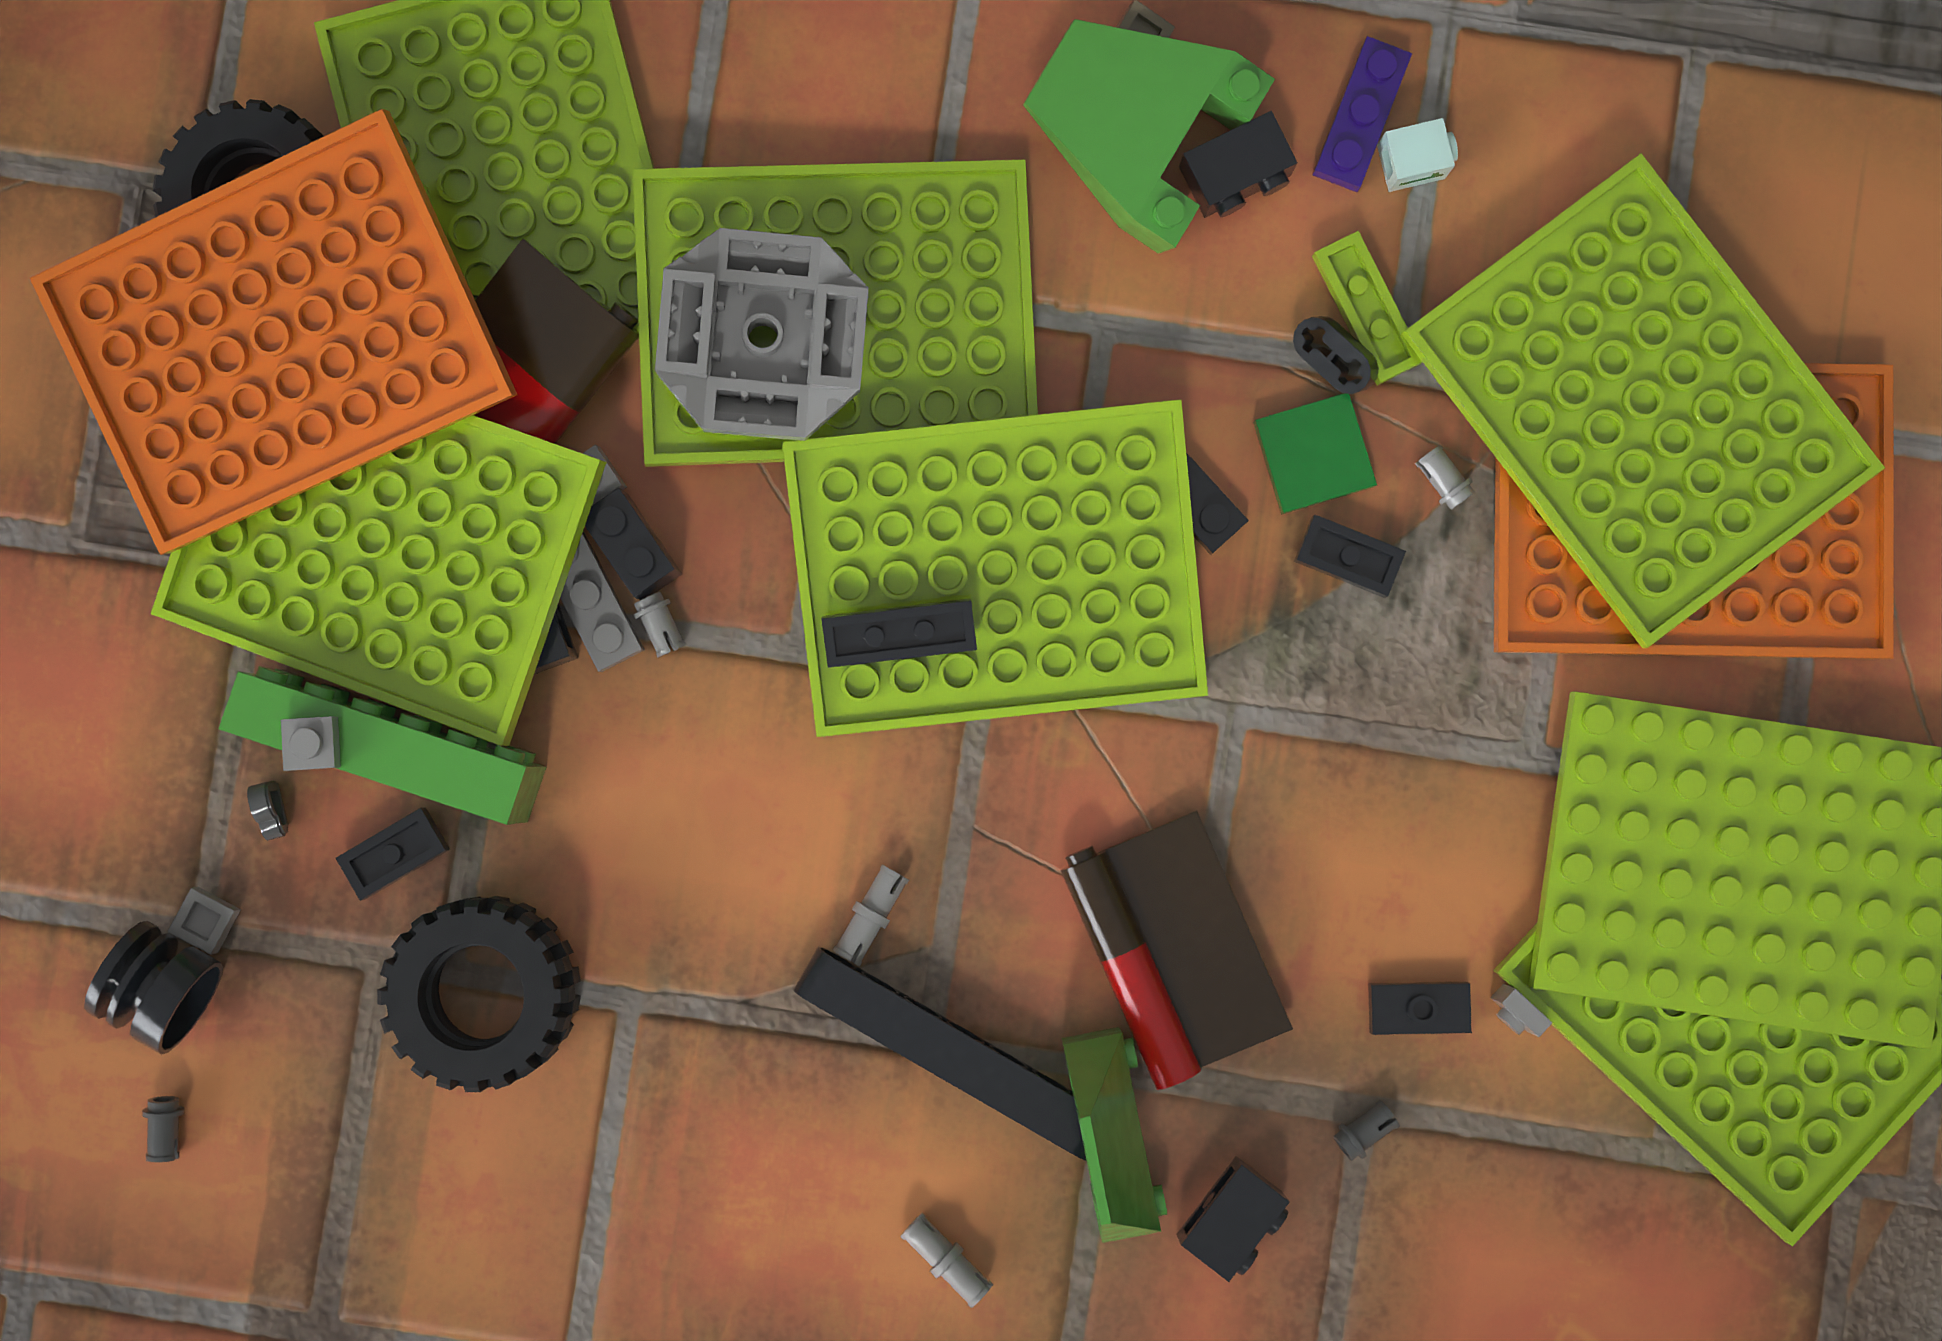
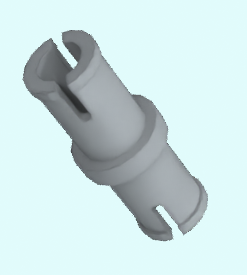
[833,865,909,966]
[900,1213,993,1308]

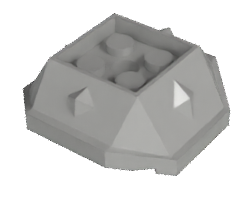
[655,228,869,441]

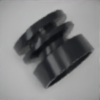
[84,921,223,1055]

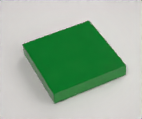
[1253,393,1377,515]

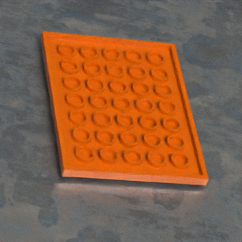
[30,109,518,555]
[1494,363,1894,659]

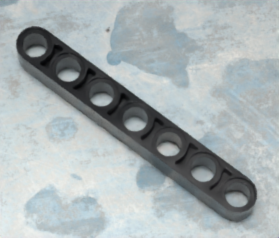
[793,947,1087,1161]

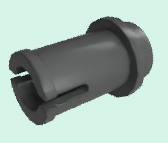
[142,1096,184,1162]
[1333,1100,1400,1161]

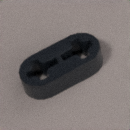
[1293,316,1379,394]

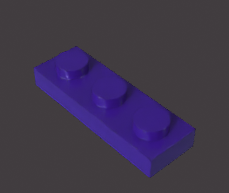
[1313,36,1412,192]

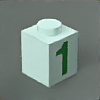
[1377,118,1458,192]

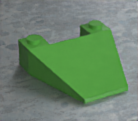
[1023,19,1275,254]
[1061,1027,1167,1243]

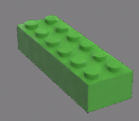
[219,666,546,825]

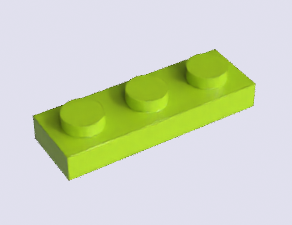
[1312,231,1423,386]

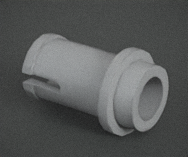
[1415,445,1475,510]
[634,592,687,658]

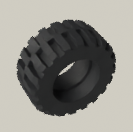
[153,99,324,217]
[377,896,581,1092]

